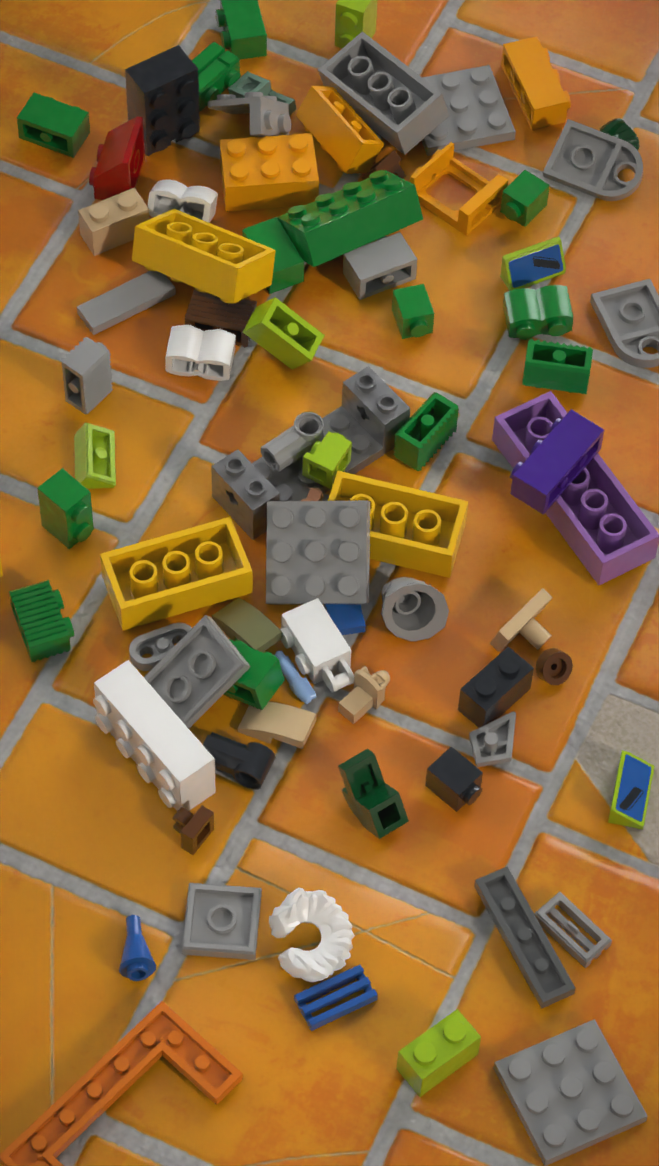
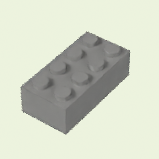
[318,31,449,155]

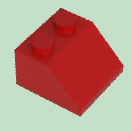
[89,116,145,200]

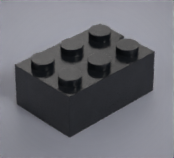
[125,45,200,156]

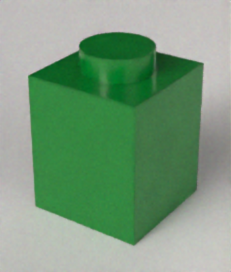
[500,170,550,227]
[392,284,435,339]

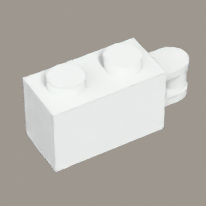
[280,598,354,693]

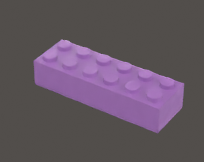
[492,391,659,585]

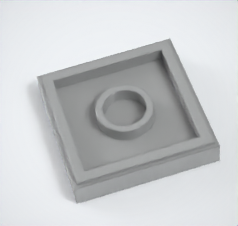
[182,883,262,960]

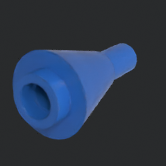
[119,915,156,981]

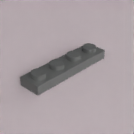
[474,867,576,1009]

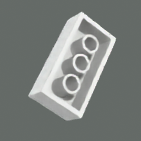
[93,660,216,811]

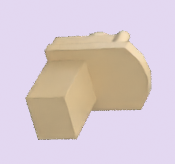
[338,666,390,724]

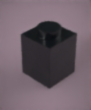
[425,746,483,812]

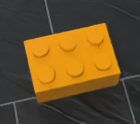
[220,133,319,212]

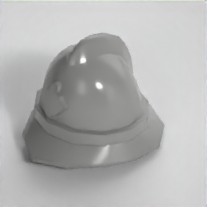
[381,577,449,642]

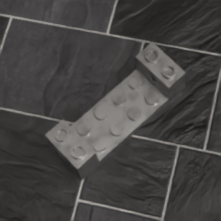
[211,366,410,540]

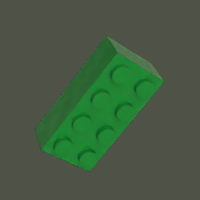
[278,170,423,267]

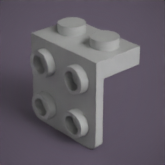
[208,92,292,137]

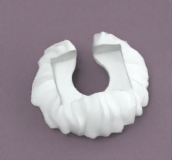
[269,888,355,982]

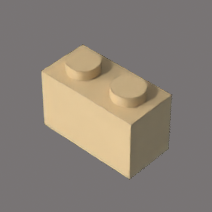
[78,187,149,256]

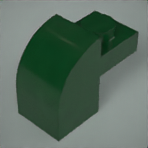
[338,749,409,839]

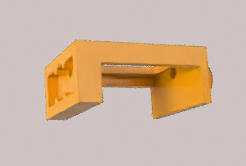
[410,142,508,236]

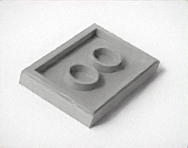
[144,615,251,729]

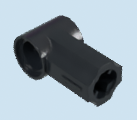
[203,732,276,790]

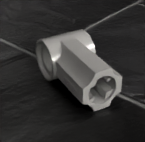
[261,412,324,472]

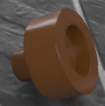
[536,648,573,685]

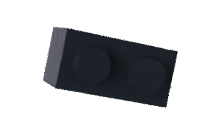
[458,647,534,728]

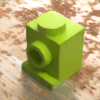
[302,431,352,489]

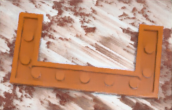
[0,1001,243,1166]

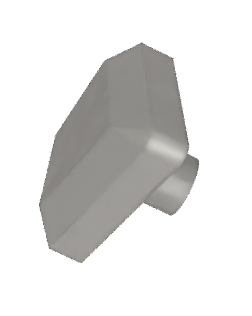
[469,711,516,767]

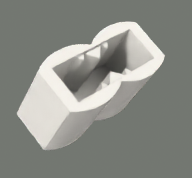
[148,180,218,223]
[165,325,236,381]

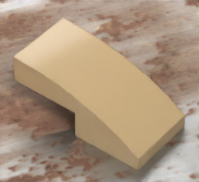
[238,702,316,749]

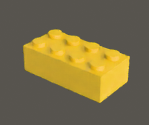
[132,209,276,304]
[328,471,469,578]
[100,517,253,631]

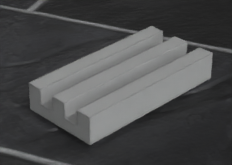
[534,891,612,968]

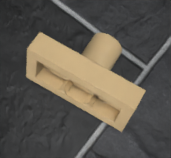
[490,588,553,653]

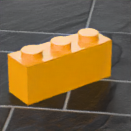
[501,37,571,130]
[296,86,384,174]

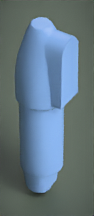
[275,651,317,704]

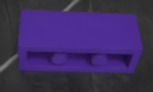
[510,409,604,515]

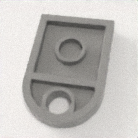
[543,119,643,201]
[590,279,659,368]

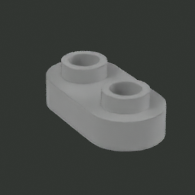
[129,623,192,671]

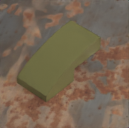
[212,597,282,652]

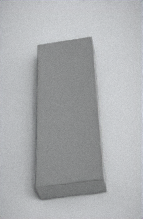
[77,271,176,335]

